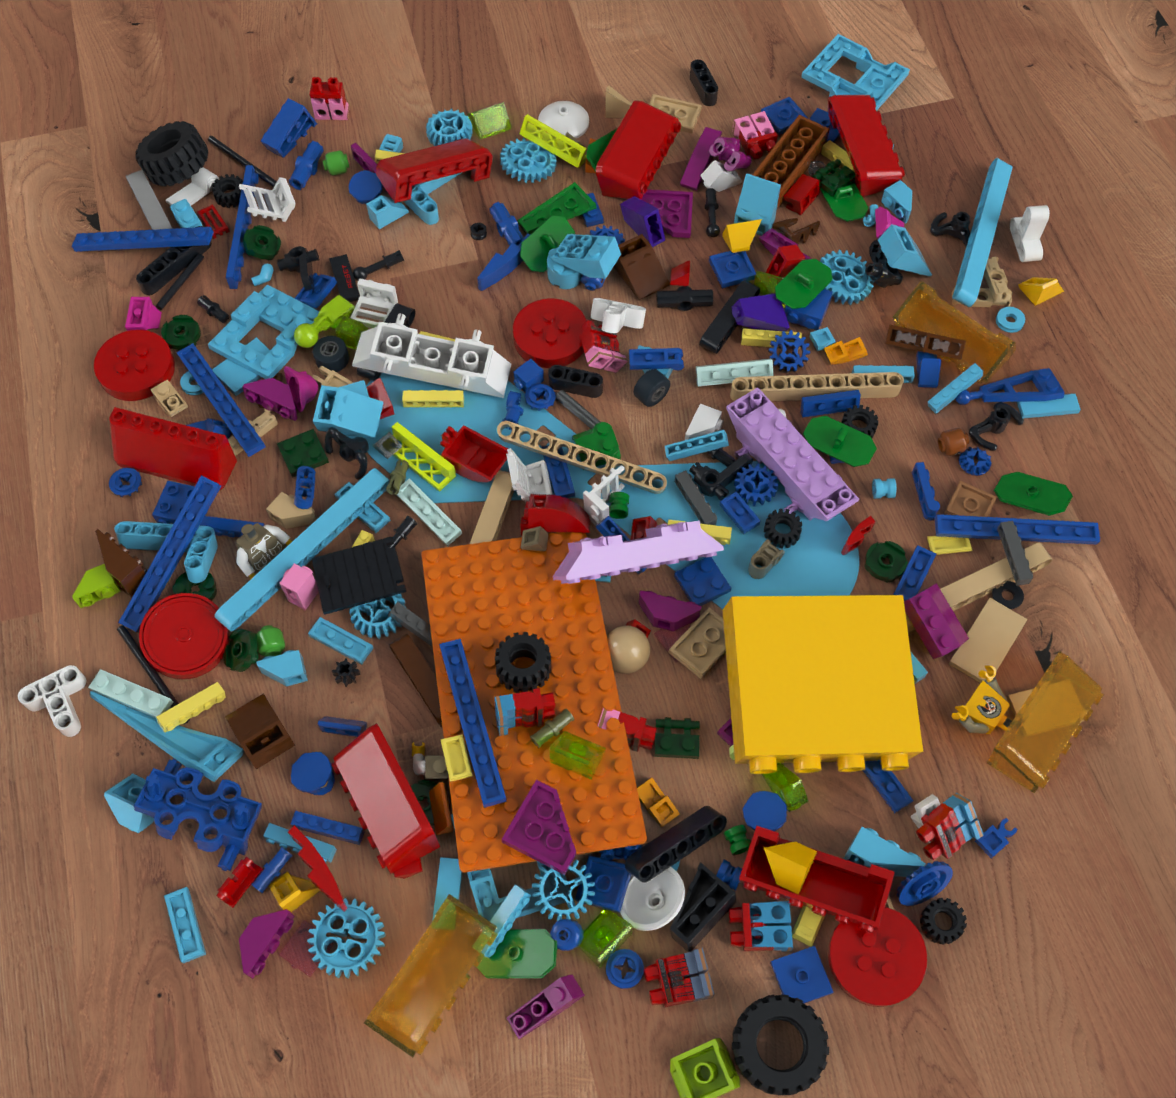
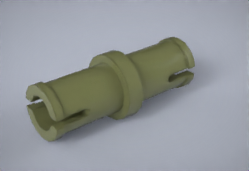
[386,460,409,495]
[530,709,574,748]

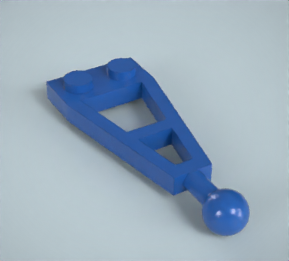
[955,368,1065,405]

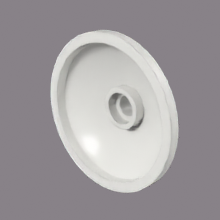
[538,101,589,139]
[620,867,685,931]

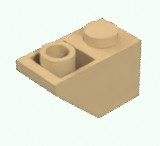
[151,379,188,417]
[266,492,316,529]

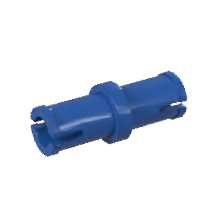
[251,847,293,893]

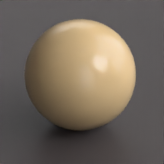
[607,626,650,674]

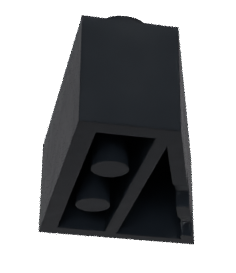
[670,862,736,952]

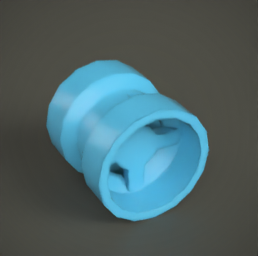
[872,478,897,499]

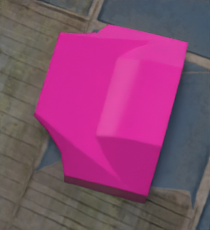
[875,206,904,239]
[125,297,162,331]

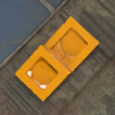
[824,337,868,365]
[637,777,680,827]

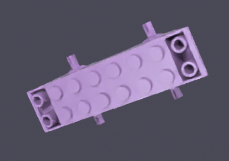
[726,387,859,521]
[553,521,724,584]

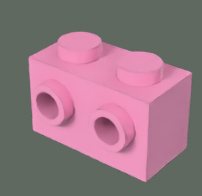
[280,563,319,610]

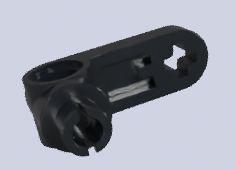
[865,239,903,288]
[277,246,320,291]
[689,454,753,501]

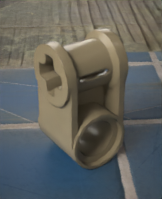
[748,539,785,579]

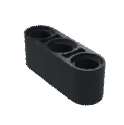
[690,59,718,106]
[548,365,603,398]

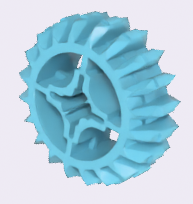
[426,108,473,146]
[349,594,406,639]
[532,860,595,921]

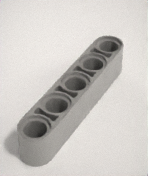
[126,170,172,230]

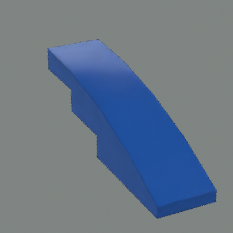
[477,233,531,291]

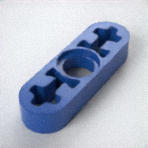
[294,466,316,509]

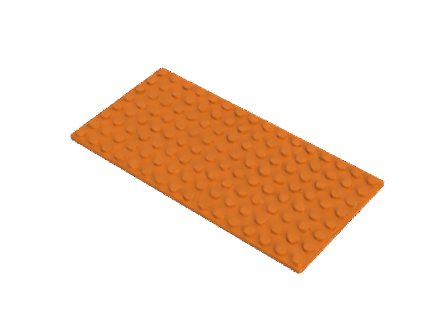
[422,532,647,873]

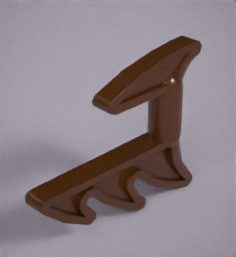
[772,218,820,244]

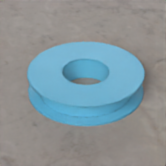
[996,307,1025,333]
[180,371,203,395]

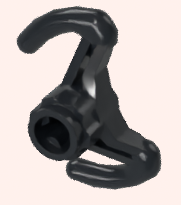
[930,212,970,247]
[969,402,1024,451]
[325,427,369,480]

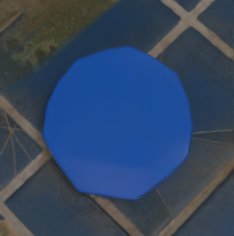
[349,170,382,204]
[291,752,335,795]
[743,791,787,831]

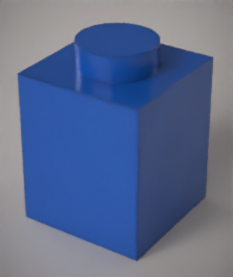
[513,359,544,392]

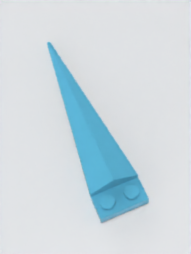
[90,691,244,782]

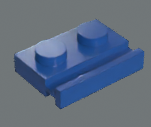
[295,273,337,308]

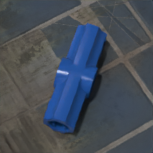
[289,141,324,190]
[489,202,524,246]

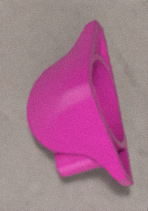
[284,366,318,412]

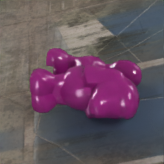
[709,136,752,172]

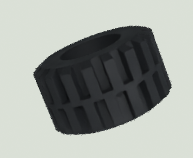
[495,632,551,693]

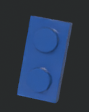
[582,193,604,227]
[719,491,761,535]

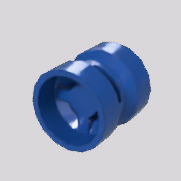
[716,859,742,891]

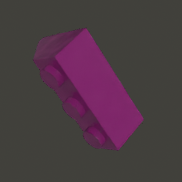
[904,583,969,659]

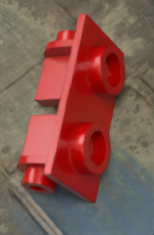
[216,857,263,908]

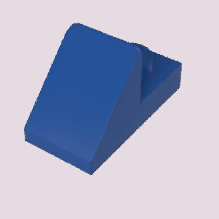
[916,351,941,388]

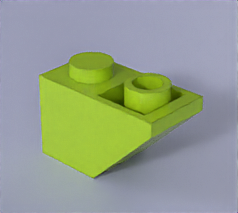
[72,564,121,608]

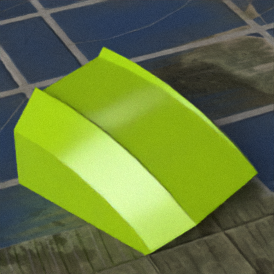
[670,1038,741,1098]

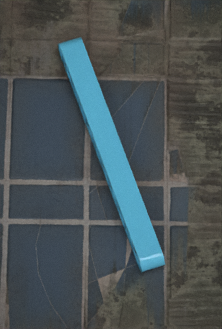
[952,158,1013,307]
[214,468,390,632]

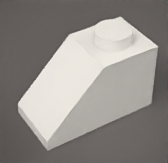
[700,160,742,192]
[685,404,723,440]

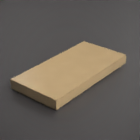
[949,598,1028,683]

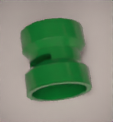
[609,492,630,519]
[723,825,751,856]

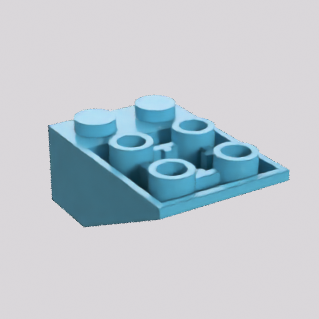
[734,173,781,236]
[878,224,932,276]
[551,234,621,279]
[313,385,383,439]
[843,827,926,877]

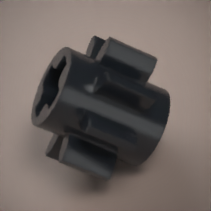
[332,658,360,687]

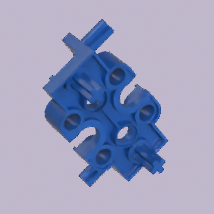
[134,759,262,871]

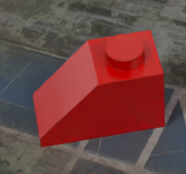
[765,244,805,287]

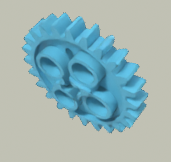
[500,138,557,183]
[820,250,874,305]
[307,898,386,979]

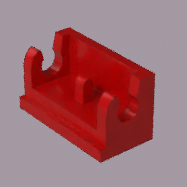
[783,174,820,215]

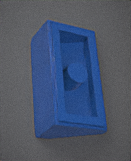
[318,716,367,737]

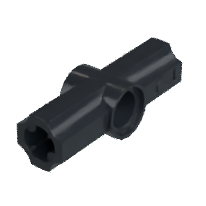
[656,286,713,311]

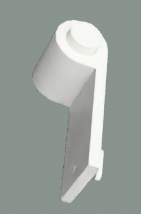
[166,167,219,206]

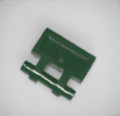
[812,159,855,197]
[655,717,700,759]

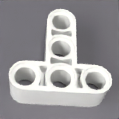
[1010,205,1049,262]
[590,298,646,333]
[18,665,87,737]

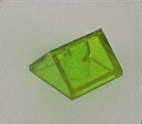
[467,102,512,139]
[549,731,606,780]
[578,909,633,968]

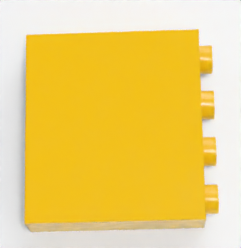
[722,595,923,774]

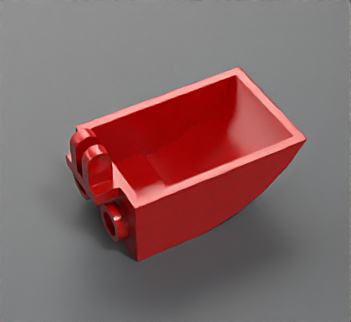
[440,425,508,482]
[520,494,591,536]

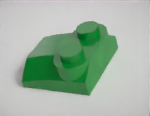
[572,422,621,470]

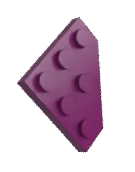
[641,189,693,238]
[502,780,576,875]

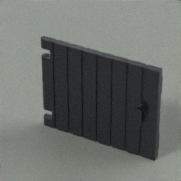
[312,537,406,615]

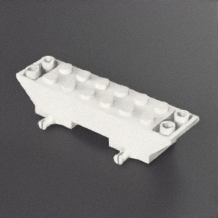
[352,313,511,398]

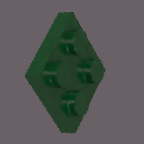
[277,429,329,478]

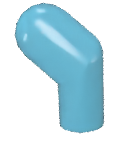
[863,204,878,227]
[251,263,274,287]

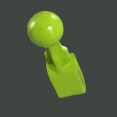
[294,295,355,348]

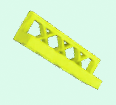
[519,114,587,168]
[382,422,456,492]

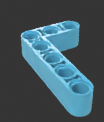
[403,172,463,225]
[114,521,218,583]

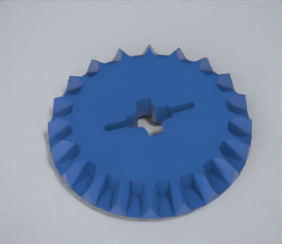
[896,861,953,906]

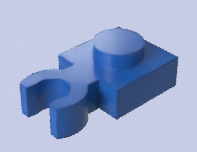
[975,818,1018,859]

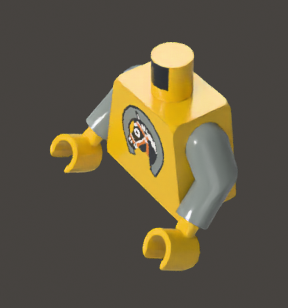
[952,665,1015,734]

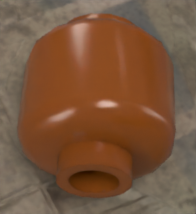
[937,428,969,456]

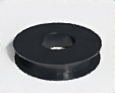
[992,581,1024,609]

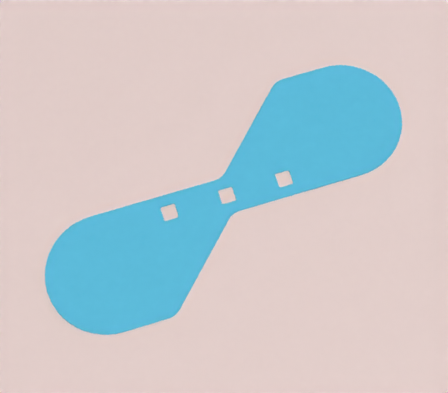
[365,373,859,609]

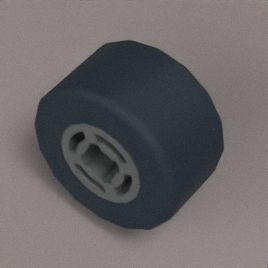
[312,336,349,372]
[633,369,670,407]

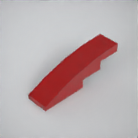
[288,825,348,912]

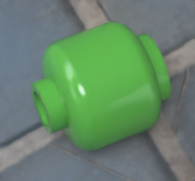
[322,150,350,176]
[257,625,285,657]

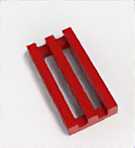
[197,204,230,239]

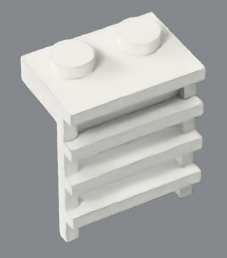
[238,177,296,222]
[347,279,398,328]
[506,448,553,503]
[583,465,625,526]

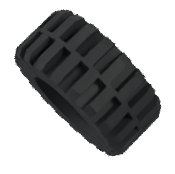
[136,121,208,187]
[732,994,829,1096]

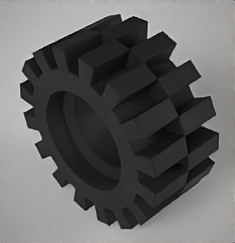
[212,174,243,208]
[841,405,879,438]
[764,509,802,549]
[920,898,967,945]

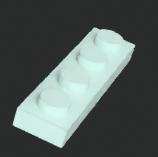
[695,358,773,387]
[394,478,462,547]
[88,669,173,718]

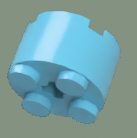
[547,248,582,289]

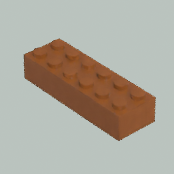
[752,115,830,209]

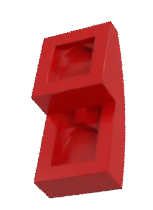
[841,516,876,555]

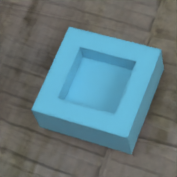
[809,327,836,351]

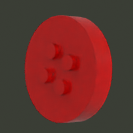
[513,298,587,368]
[94,330,175,401]
[139,593,229,679]
[828,907,927,1007]

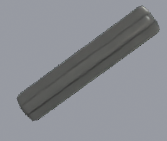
[556,390,600,429]

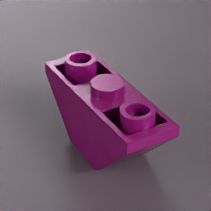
[242,378,297,421]
[638,590,702,632]
[239,909,295,979]

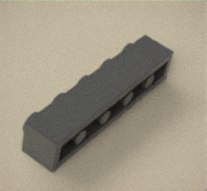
[674,470,717,525]
[997,521,1033,586]
[388,601,433,647]

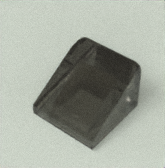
[372,431,402,459]

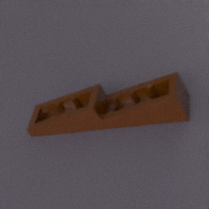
[885,324,966,360]

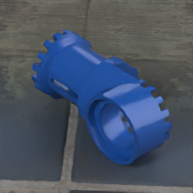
[502,391,524,430]

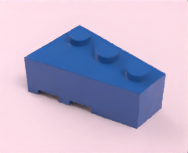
[261,98,317,158]

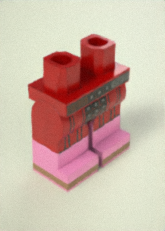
[309,77,349,120]
[732,111,778,159]
[579,320,628,373]
[598,708,657,752]

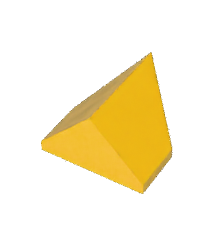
[722,219,762,253]
[1018,277,1064,306]
[764,841,817,895]
[268,871,320,912]

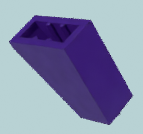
[620,196,665,247]
[732,293,790,331]

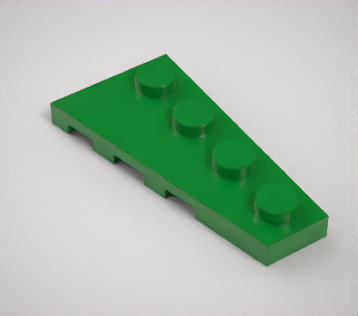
[517,182,596,234]

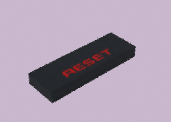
[329,254,360,302]

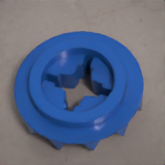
[525,384,556,411]
[959,447,992,476]
[109,468,142,498]
[606,949,644,989]

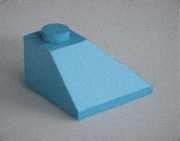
[104,774,154,833]

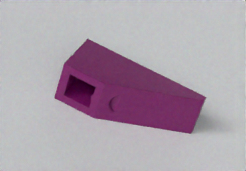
[507,974,585,1040]

